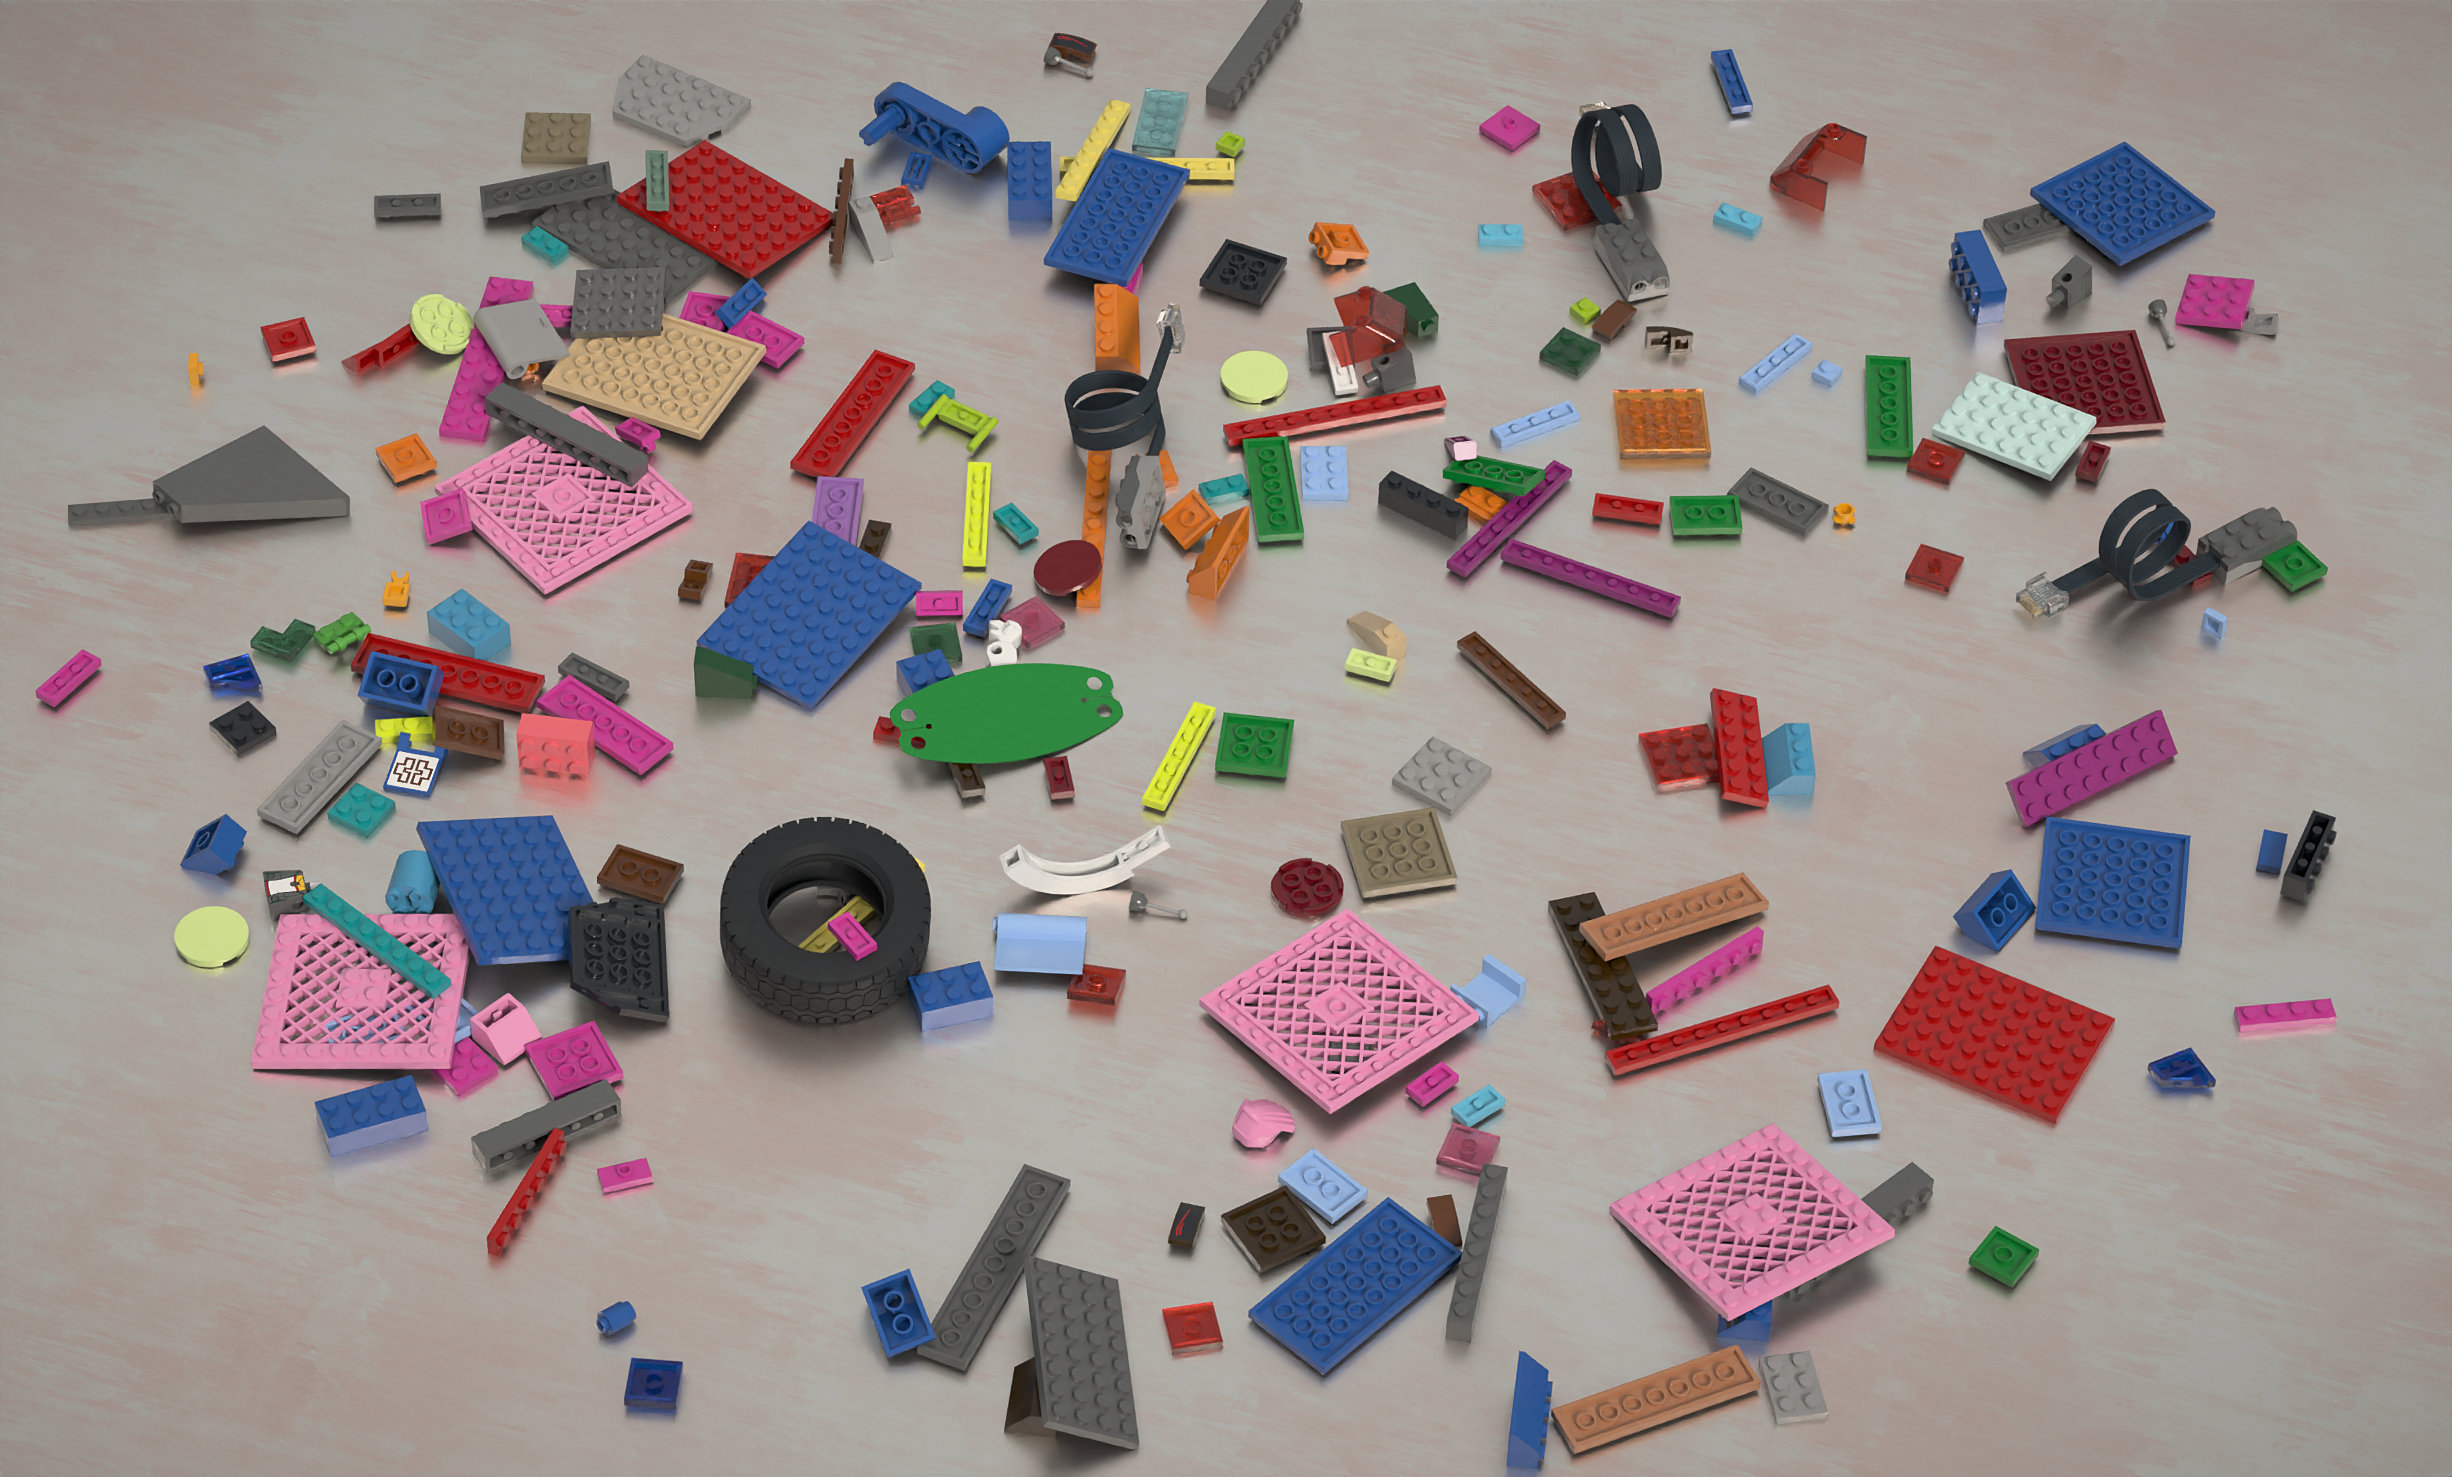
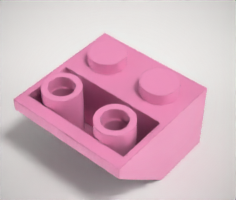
[470,993,542,1066]

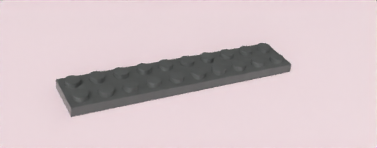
[917,1164,1071,1371]

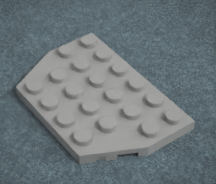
[612,55,751,147]

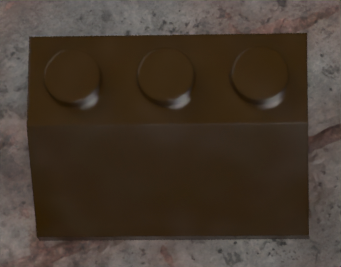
[1004,1357,1057,1437]

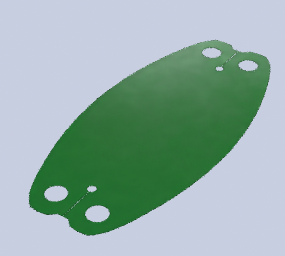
[889,663,1123,764]

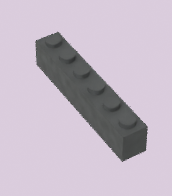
[471,1079,622,1174]

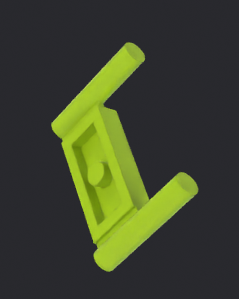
[917,394,999,453]

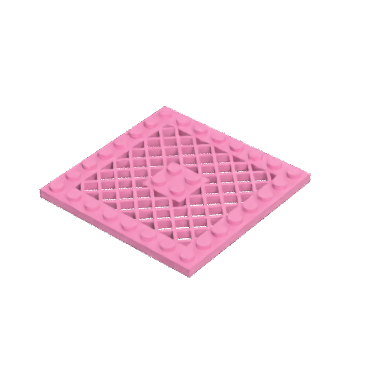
[434,406,694,595]
[1199,908,1479,1114]
[251,914,471,1069]
[1609,1123,1895,1321]

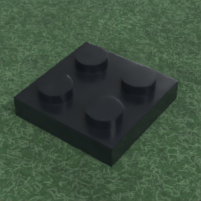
[209,701,277,756]

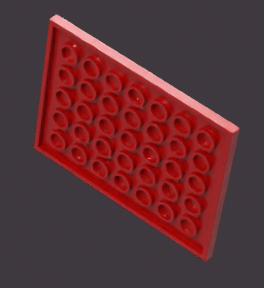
[617,140,833,279]
[1874,945,2116,1124]

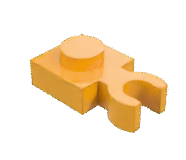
[382,571,410,607]

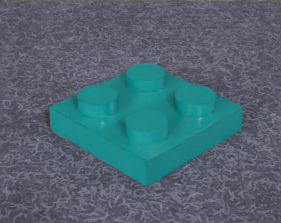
[327,782,396,838]

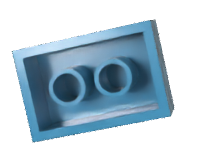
[427,589,511,661]

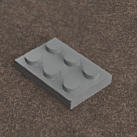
[1758,1351,1828,1425]

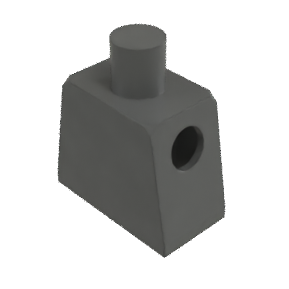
[1362,340,1416,393]

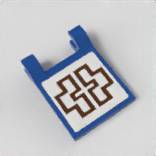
[383,732,449,797]

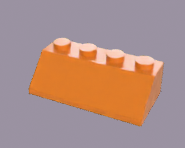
[1094,284,1140,372]
[1186,506,1250,601]

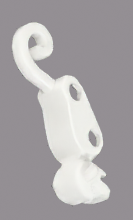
[985,620,1022,668]

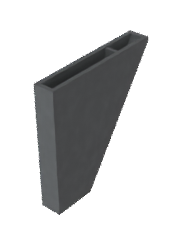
[152,425,350,523]

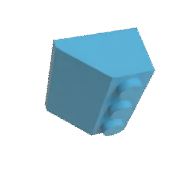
[1762,723,1816,795]

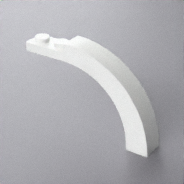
[999,825,1171,894]

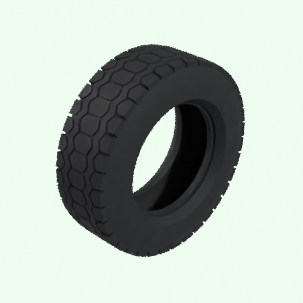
[720,817,931,1023]

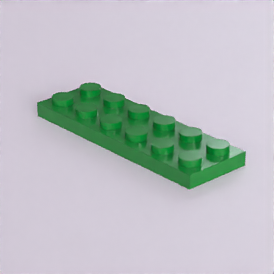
[1865,355,1913,458]
[1242,436,1304,542]

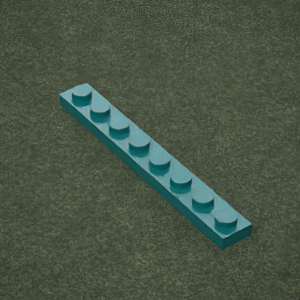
[303,883,452,999]

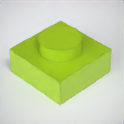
[1216,131,1245,157]
[1569,297,1601,325]

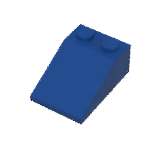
[861,1269,936,1358]

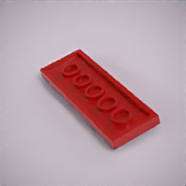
[1710,688,1769,808]

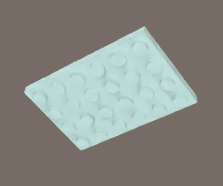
[1932,372,2096,481]

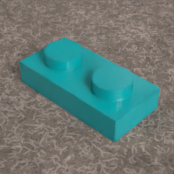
[521,226,569,263]
[909,380,955,418]
[1199,474,1250,505]
[993,502,1039,544]

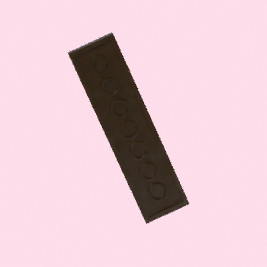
[1548,892,1658,1040]

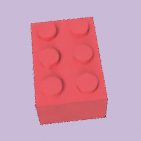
[516,713,595,775]

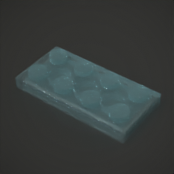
[1132,88,1188,156]

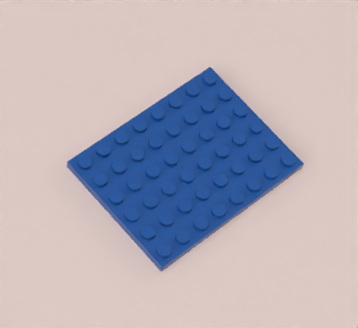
[697,520,922,710]
[416,815,594,966]

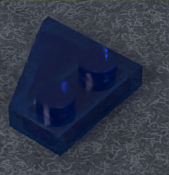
[203,654,263,691]
[2147,1047,2216,1088]

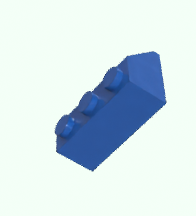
[2023,724,2106,768]
[1953,869,2036,951]

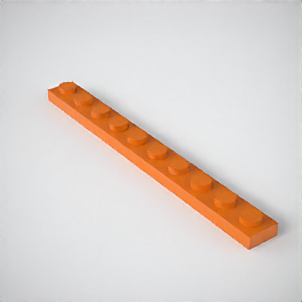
[1077,450,1112,608]

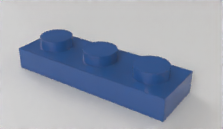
[715,277,767,329]
[963,579,1012,637]

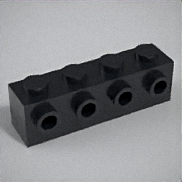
[1378,470,1469,540]
[2280,810,2337,902]

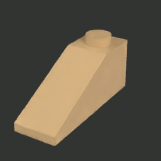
[1346,611,1407,660]

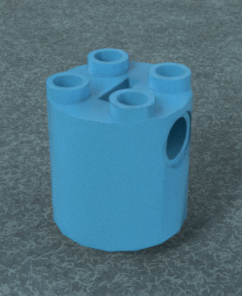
[385,850,441,914]

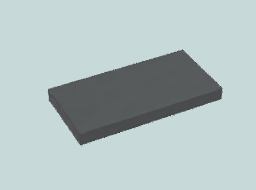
[1983,203,2075,252]
[1727,467,1829,537]

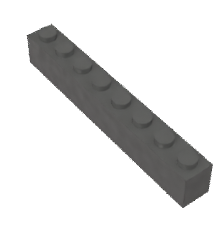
[1206,0,1303,110]
[485,382,648,488]
[1770,1162,1934,1300]
[1445,1163,1508,1343]

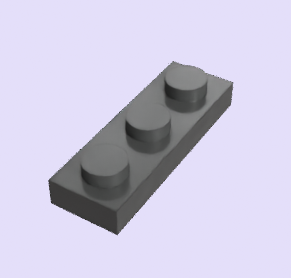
[374,193,441,217]
[558,652,630,702]

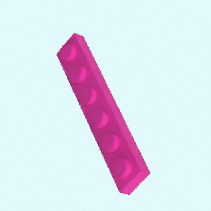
[1646,926,1764,1013]

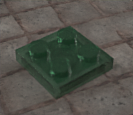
[1539,327,1601,376]

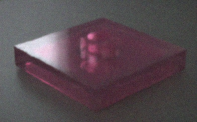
[999,596,1065,648]
[1436,1122,1500,1177]

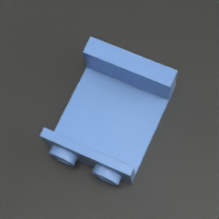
[1450,954,1527,1028]

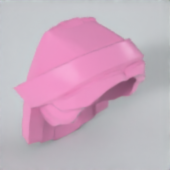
[1232,1098,1296,1148]

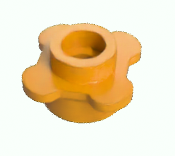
[1833,503,1856,524]

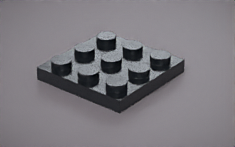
[1199,239,1287,305]

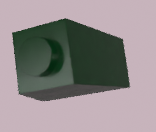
[1374,282,1439,338]
[694,646,758,699]

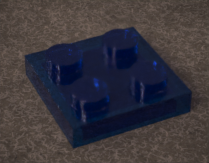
[624,1358,683,1409]

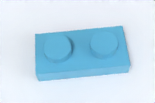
[1713,202,1763,236]
[1478,224,1523,246]
[1451,1084,1506,1129]

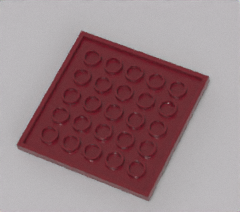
[2004,330,2166,435]

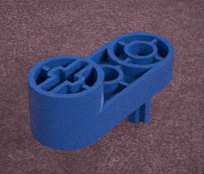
[859,82,1010,173]

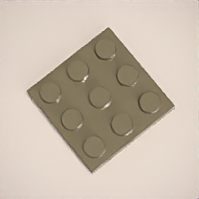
[521,112,591,163]

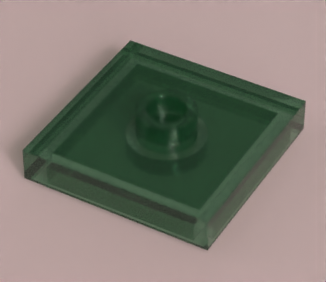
[909,622,962,663]

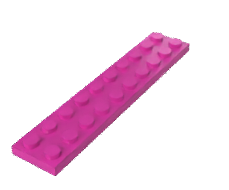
[439,276,534,441]

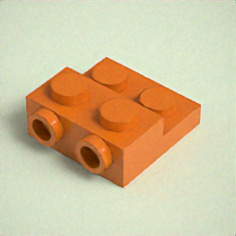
[1309,222,1370,265]

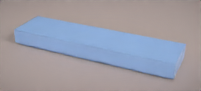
[1738,333,1813,394]
[1490,400,1580,448]

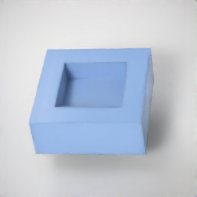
[1811,359,1843,387]
[2201,607,2229,639]

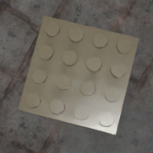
[1341,807,1458,898]

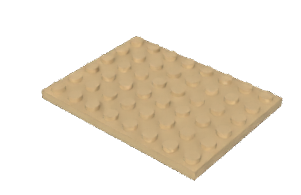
[542,313,766,440]

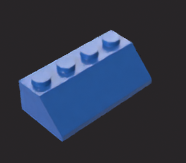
[1506,1351,1553,1469]

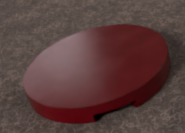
[1034,540,1103,596]
[1271,858,1344,918]

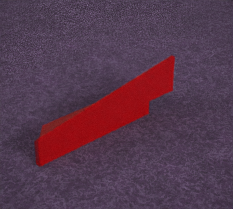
[341,323,420,375]

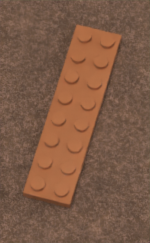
[1579,872,1769,961]
[1551,1344,1761,1454]

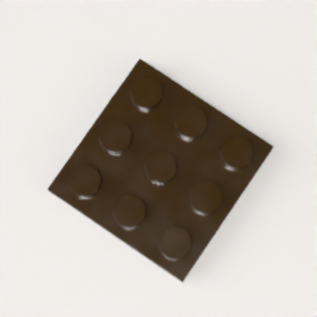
[1221,1185,1326,1273]

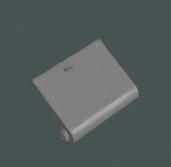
[473,299,570,379]

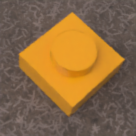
[188,353,204,385]

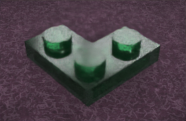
[250,619,316,663]

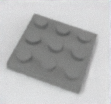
[1392,736,1492,816]

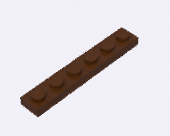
[829,158,854,264]
[1457,631,1566,729]

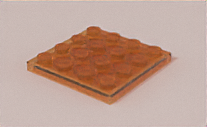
[1613,389,1711,459]

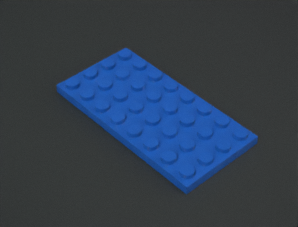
[1044,148,1190,287]
[1248,1197,1462,1375]

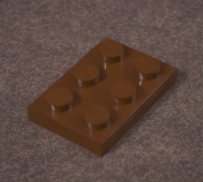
[432,705,504,760]
[597,844,684,904]

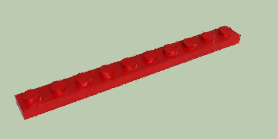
[1223,385,1447,447]
[1604,984,1840,1076]

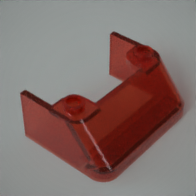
[1769,123,1867,211]
[1329,286,1408,368]

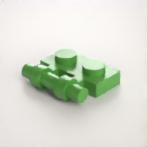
[312,612,372,654]

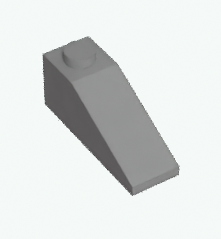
[849,196,894,263]

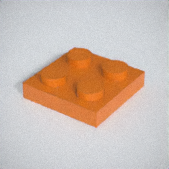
[375,433,437,483]
[1159,489,1221,550]

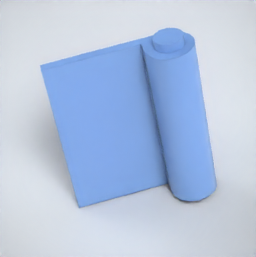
[993,912,1087,975]

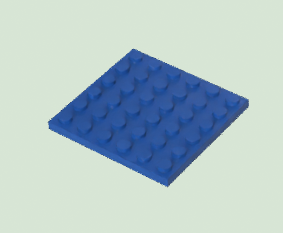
[2030,141,2216,266]
[2035,817,2191,949]

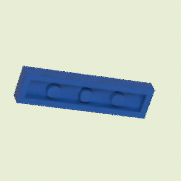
[1710,49,1753,114]

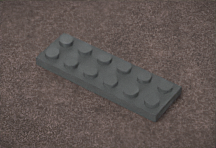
[480,161,614,218]

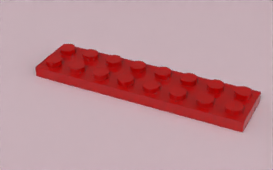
[790,349,915,478]
[350,633,545,714]

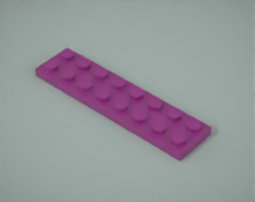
[2005,710,2178,827]

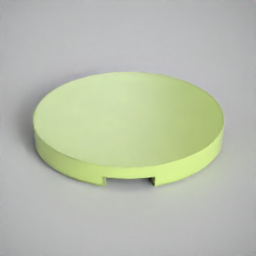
[409,294,474,354]
[1220,351,1288,403]
[174,906,249,967]

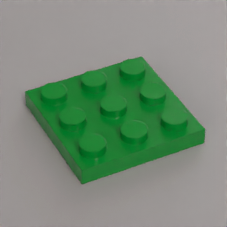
[1215,712,1294,778]

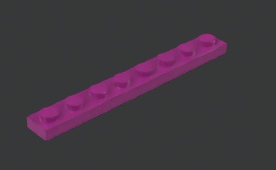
[1446,460,1572,578]
[1501,538,1681,618]

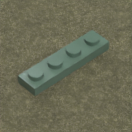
[645,150,669,212]

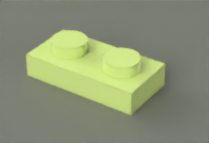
[1345,648,1397,682]

